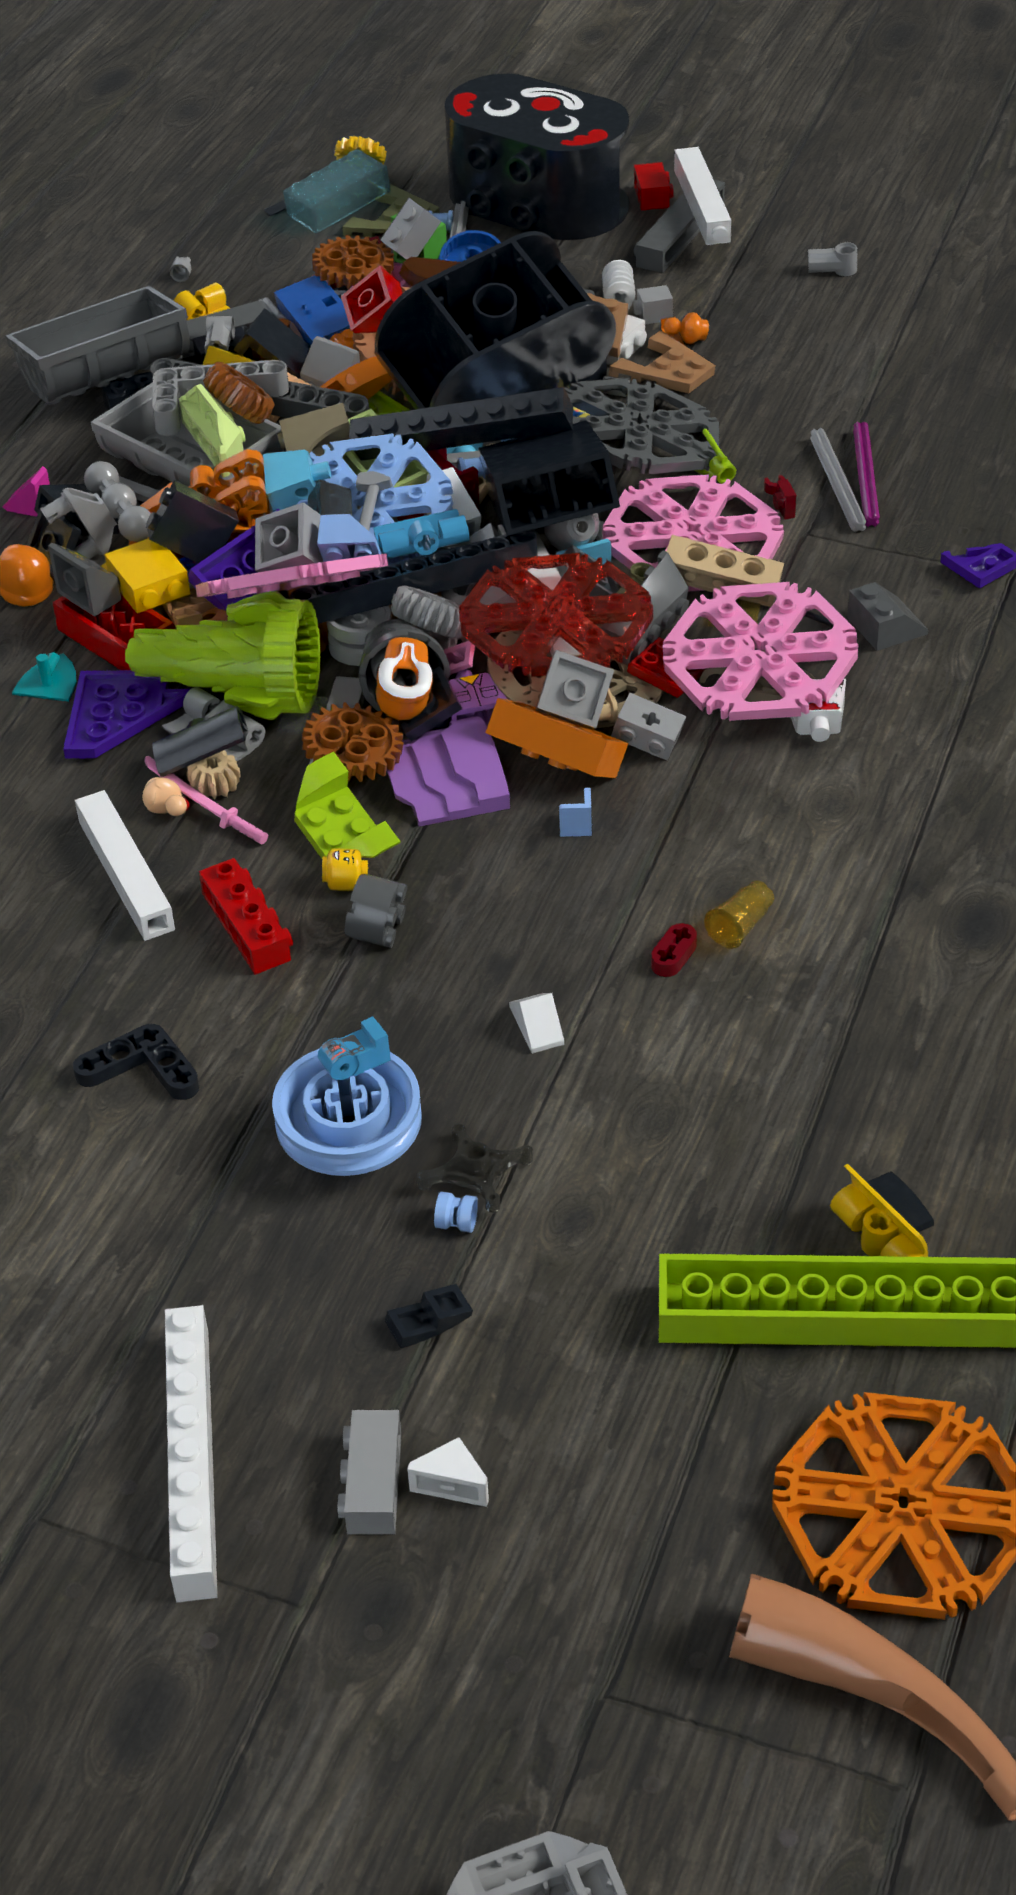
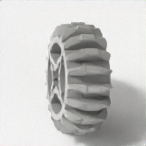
[390,586,471,638]

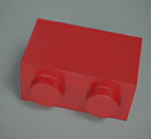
[634,162,674,210]

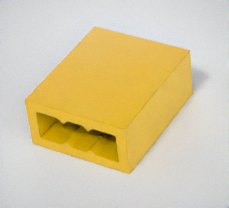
[105,538,190,614]

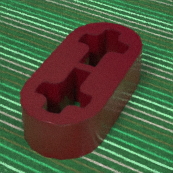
[651,923,697,977]

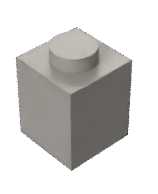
[633,285,673,324]

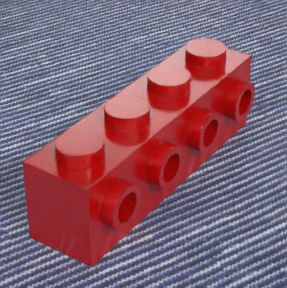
[199,858,293,975]

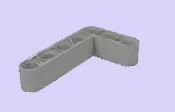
[152,360,289,436]

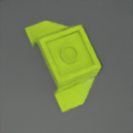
[294,752,401,859]

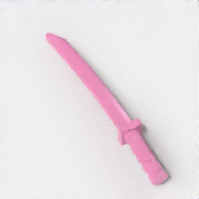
[145,756,268,845]

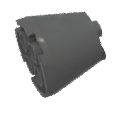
[359,618,450,711]

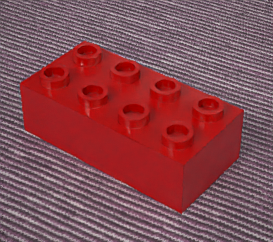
[52,593,175,670]

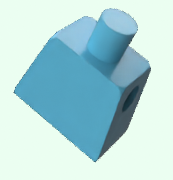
[263,450,331,511]

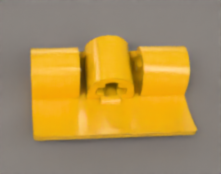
[173,283,230,321]
[830,1163,928,1257]

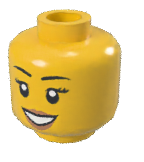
[322,848,368,891]

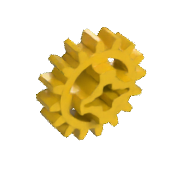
[335,136,386,171]

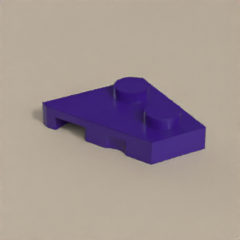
[940,543,1016,588]

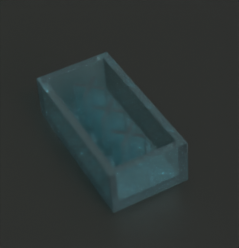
[283,149,391,234]

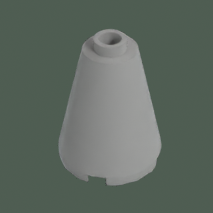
[544,513,599,551]

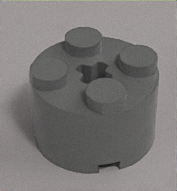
[345,874,407,948]

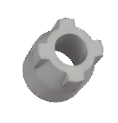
[170,256,192,282]

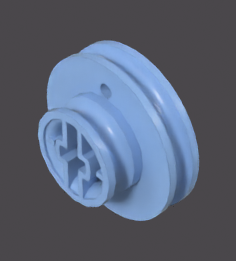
[272,1049,422,1176]

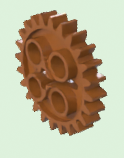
[312,235,394,289]
[302,702,404,782]

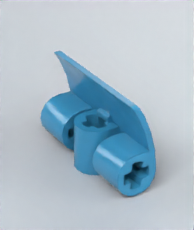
[373,509,470,559]

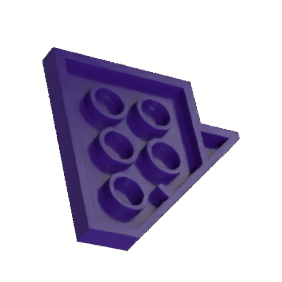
[63,670,190,759]

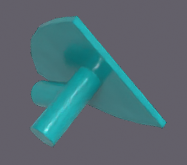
[12,652,77,702]

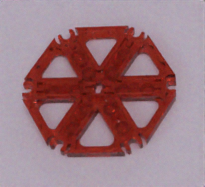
[459,553,653,677]

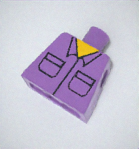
[449,670,507,726]

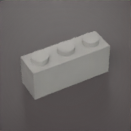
[338,1410,402,1534]

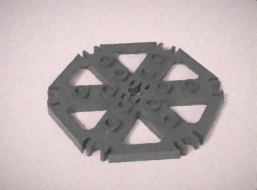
[565,378,719,474]

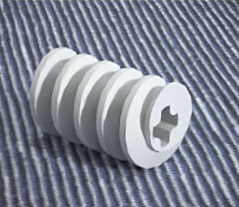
[602,260,635,310]

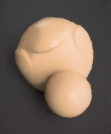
[142,777,189,816]

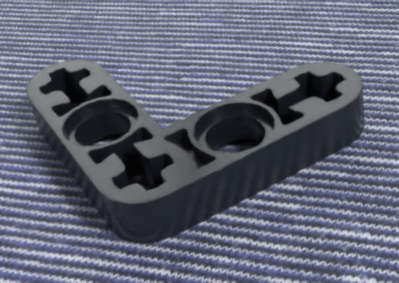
[73,1024,199,1100]

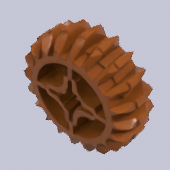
[203,362,275,424]

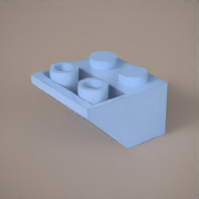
[317,514,381,572]

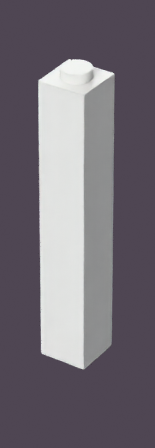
[674,147,731,245]
[75,790,175,941]

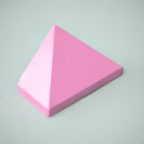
[444,639,475,675]

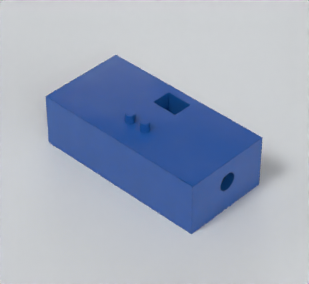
[274,275,351,346]

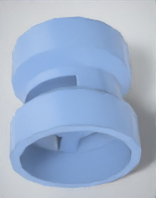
[434,1191,478,1233]

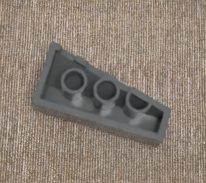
[597,550,689,665]

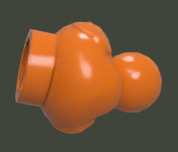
[664,312,709,344]

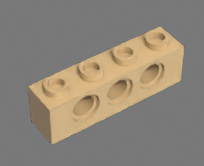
[666,535,784,607]

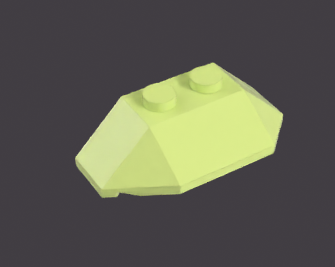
[179,384,245,478]

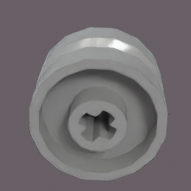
[327,605,391,666]

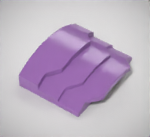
[386,716,510,827]

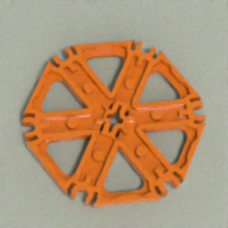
[772,1392,1016,1620]

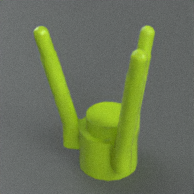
[694,429,737,484]

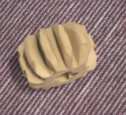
[187,750,241,800]

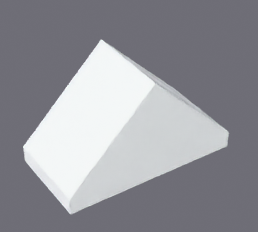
[509,993,564,1054]
[408,1437,489,1507]

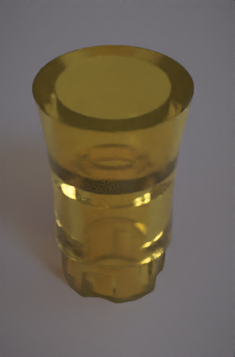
[704,880,774,949]

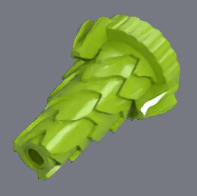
[125,590,320,720]

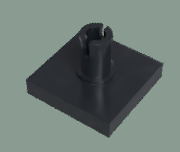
[26,504,83,580]
[399,666,462,742]

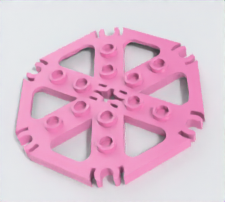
[602,475,784,592]
[195,554,389,599]
[663,582,858,721]

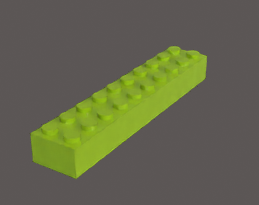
[659,1254,1016,1348]

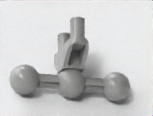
[40,461,151,559]

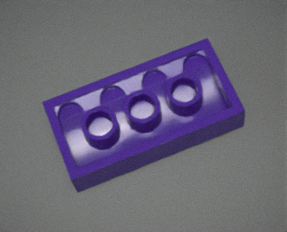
[188,509,280,611]

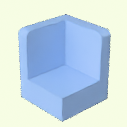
[559,788,592,837]

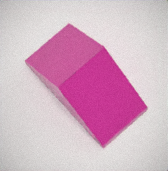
[3,467,50,517]

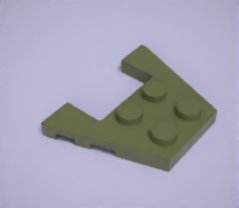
[342,183,439,237]

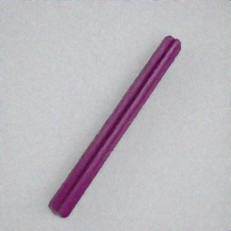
[853,421,880,527]

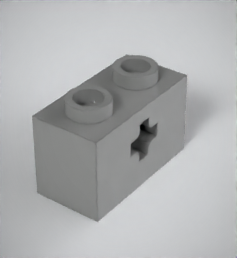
[611,693,686,761]

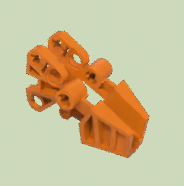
[129,449,270,570]

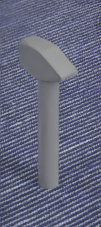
[356,471,393,531]

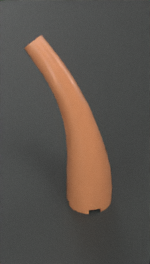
[729,1574,1016,1821]

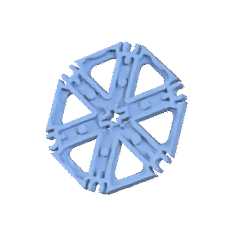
[272,434,453,565]

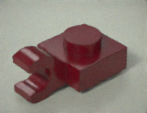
[764,475,796,520]

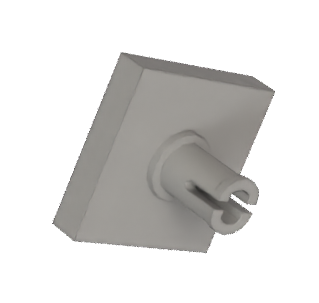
[536,650,614,730]

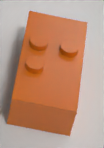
[485,698,628,778]

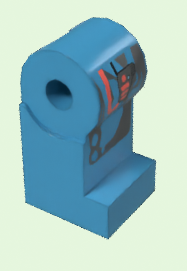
[318,1016,391,1080]

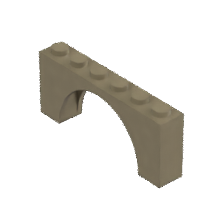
[277,403,362,509]

